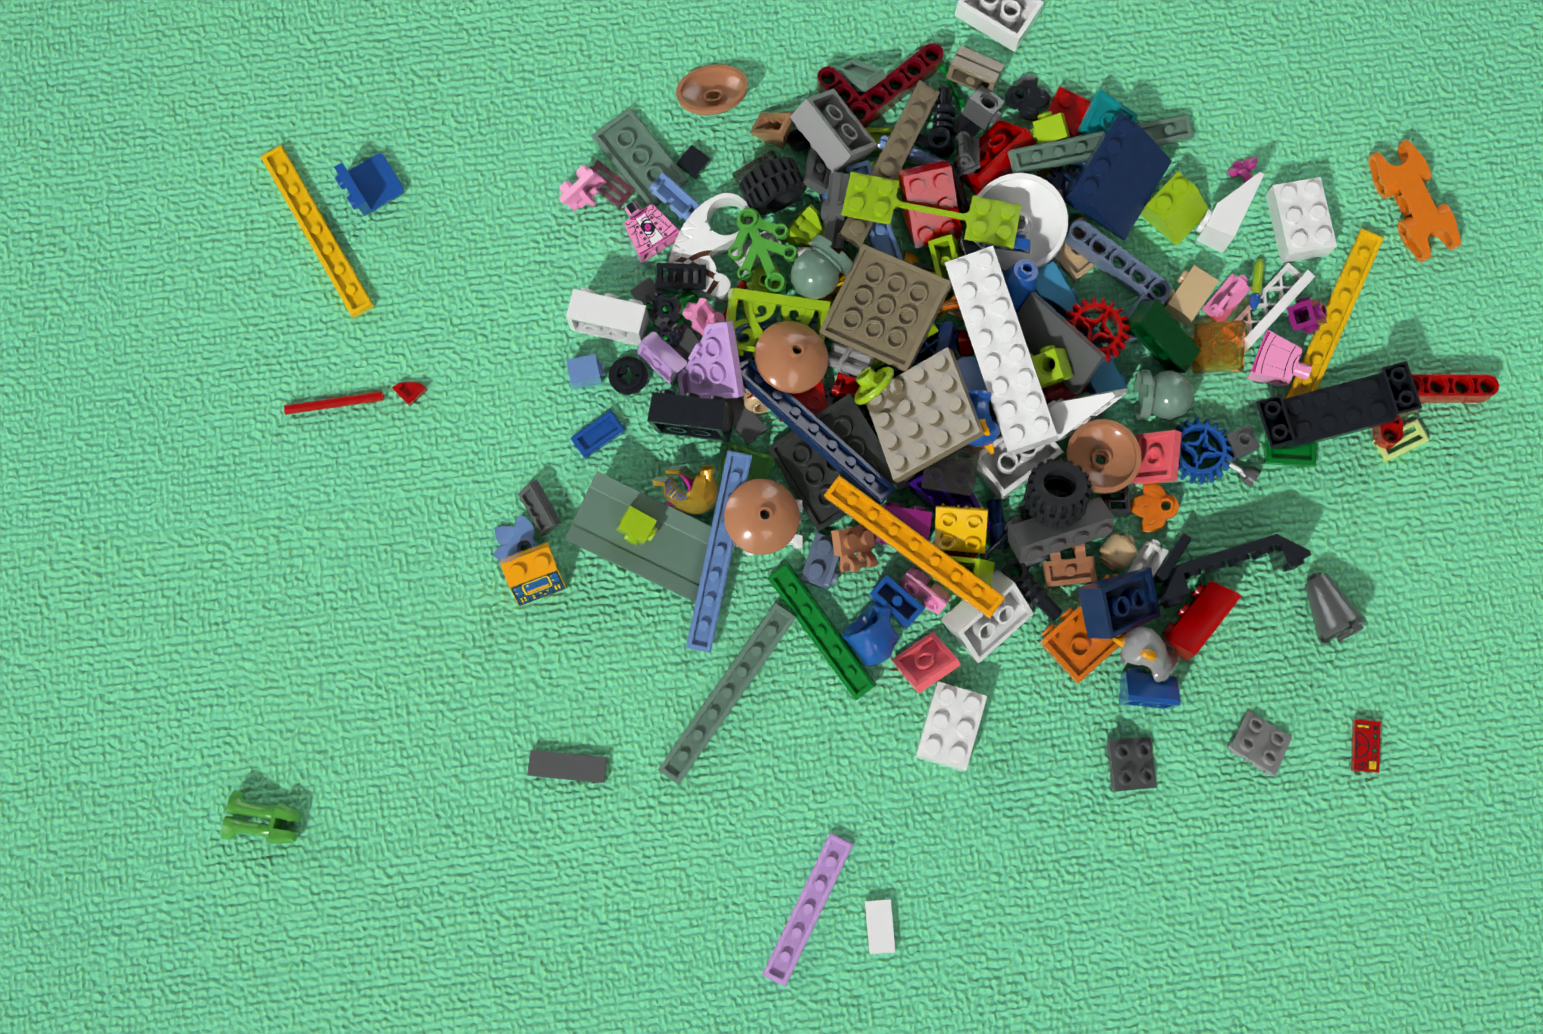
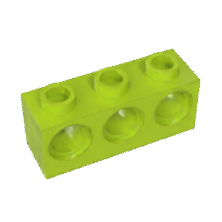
[1030,345,1074,389]

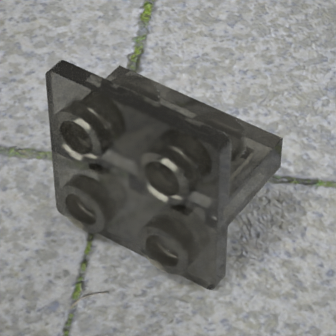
[921,444,980,496]

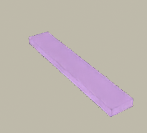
[762,832,853,987]

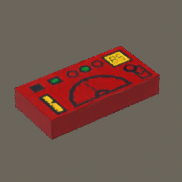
[1351,719,1381,773]

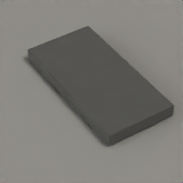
[1016,292,1106,395]

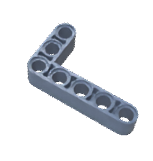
[1065,220,1171,344]

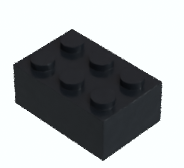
[647,389,735,442]

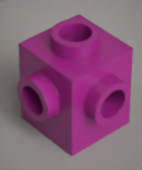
[1287,297,1327,334]

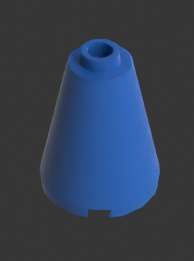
[1003,259,1038,314]

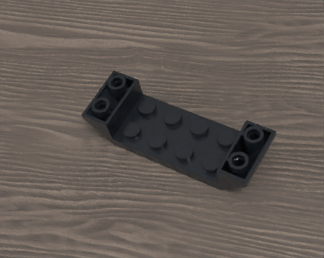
[1256,361,1422,449]
[1157,534,1311,609]

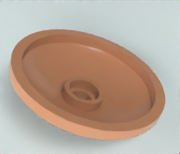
[676,64,748,116]
[754,321,828,393]
[1066,419,1141,494]
[724,479,800,555]

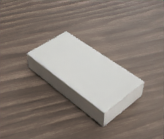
[865,899,895,954]

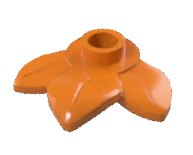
[1130,483,1179,533]

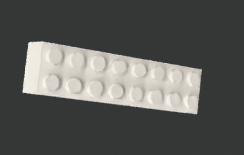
[945,246,1059,456]

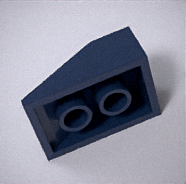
[1078,567,1161,639]

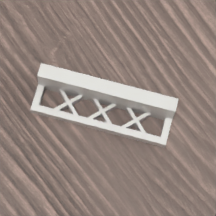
[1223,262,1315,352]

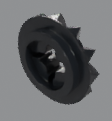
[609,356,648,396]

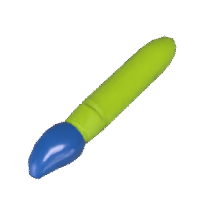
[1249,258,1264,310]

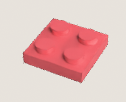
[1131,430,1182,485]
[891,632,961,694]

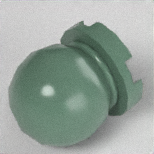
[791,235,854,299]
[1133,370,1194,420]

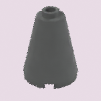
[1305,572,1368,646]

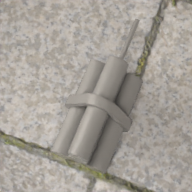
[828,342,875,376]

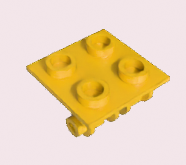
[934,504,988,553]

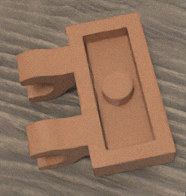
[831,524,877,572]
[1042,543,1097,588]

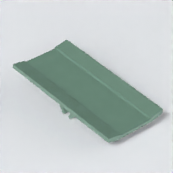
[564,471,711,602]

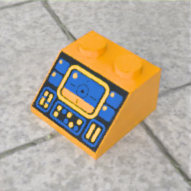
[500,542,566,606]

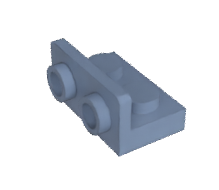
[800,533,840,590]

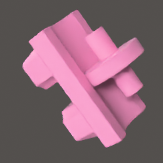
[559,165,606,211]
[683,298,726,336]

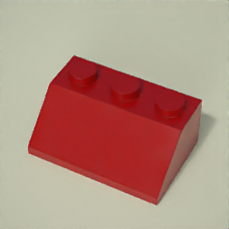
[955,120,1037,195]
[1161,581,1242,661]

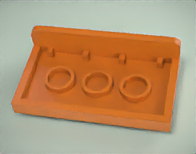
[1039,573,1144,684]

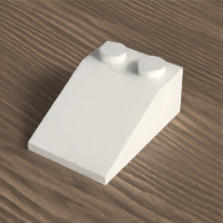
[1196,172,1264,253]
[1047,388,1129,441]

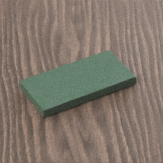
[591,107,689,207]

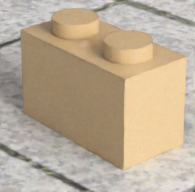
[1165,265,1219,327]

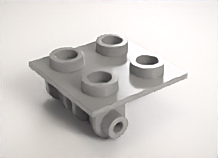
[1227,711,1292,777]

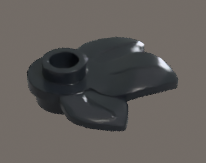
[1005,75,1051,121]

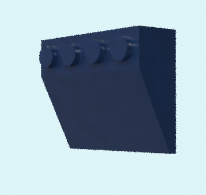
[1063,113,1172,241]

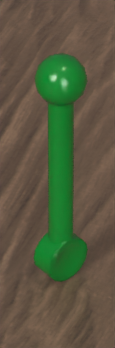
[939,64,965,108]

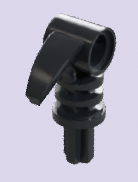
[914,86,956,158]
[1001,555,1063,621]

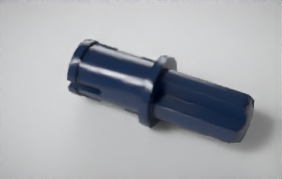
[987,499,1007,549]

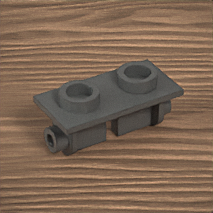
[956,131,981,177]

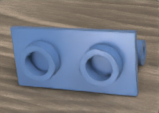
[649,172,700,221]

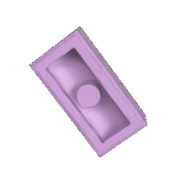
[637,332,688,385]

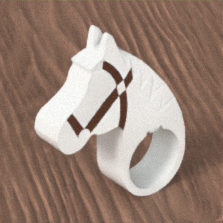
[663,193,753,303]

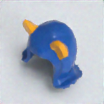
[967,389,1000,454]

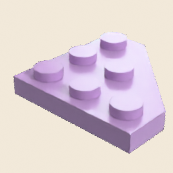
[678,321,745,398]

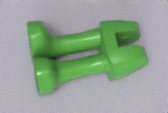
[222,790,303,844]

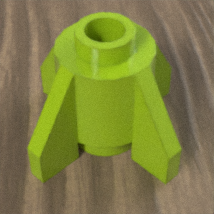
[781,204,823,247]

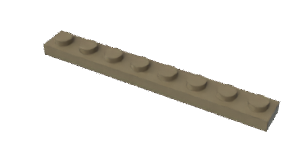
[838,80,940,248]

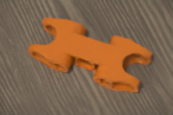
[1368,139,1461,263]

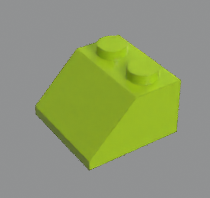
[1140,171,1209,246]

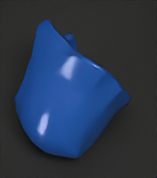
[843,604,899,666]

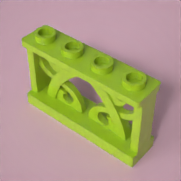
[726,288,831,358]

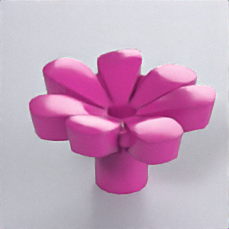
[1227,156,1258,183]

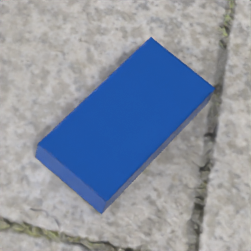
[570,410,626,459]

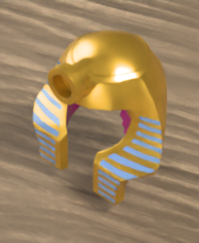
[653,465,719,514]

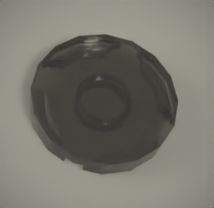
[732,150,778,182]

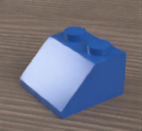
[1119,668,1181,709]

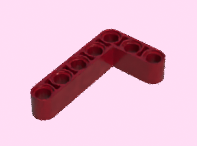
[817,43,944,128]

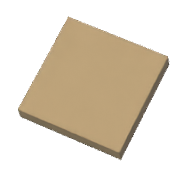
[1058,215,1102,283]

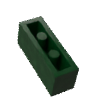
[1125,300,1201,373]

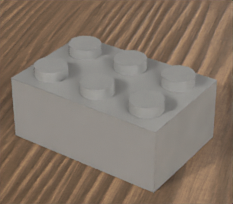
[790,89,878,173]

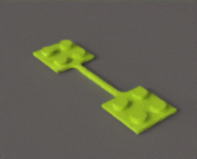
[841,172,1022,249]

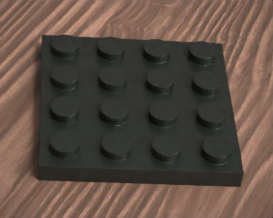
[767,393,897,532]

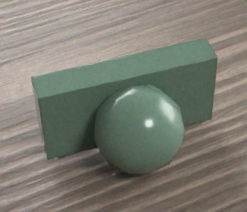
[837,59,886,96]

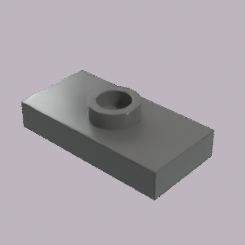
[518,480,561,536]

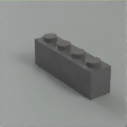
[1007,497,1114,564]

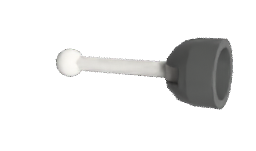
[1203,451,1262,488]

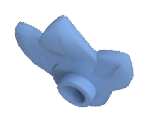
[493,515,538,561]

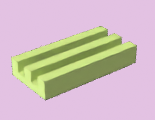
[1372,419,1429,463]

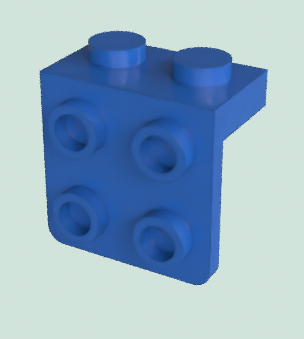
[334,154,404,216]

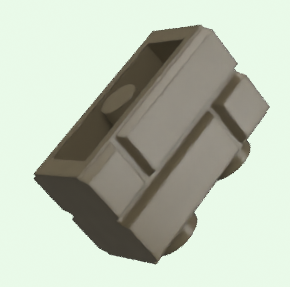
[946,46,1004,93]

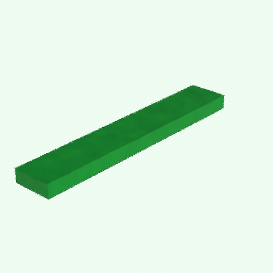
[767,562,877,701]

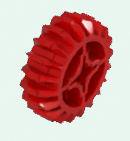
[1066,297,1130,362]

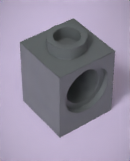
[961,85,1005,130]
[1224,425,1260,462]

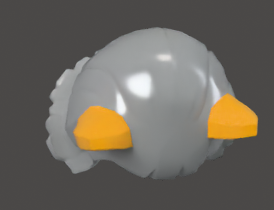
[1112,627,1179,682]

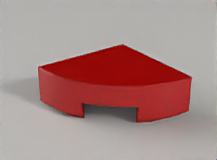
[392,382,428,406]

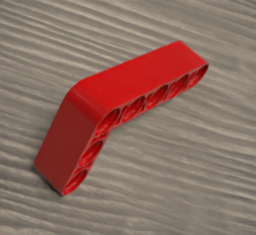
[1372,374,1500,450]

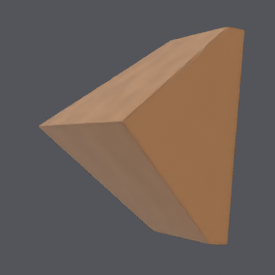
[750,111,796,150]

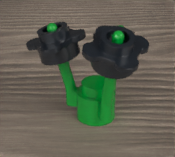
[645,291,699,347]

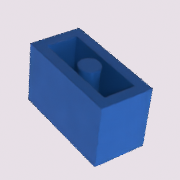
[868,574,925,630]

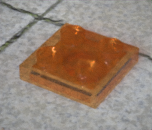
[1192,320,1246,374]

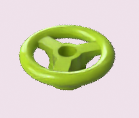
[854,367,894,405]

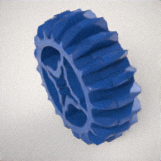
[1176,418,1233,485]

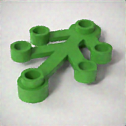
[728,208,798,294]

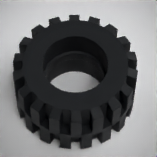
[739,157,807,215]
[1024,458,1092,528]

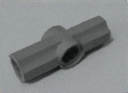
[821,172,850,250]

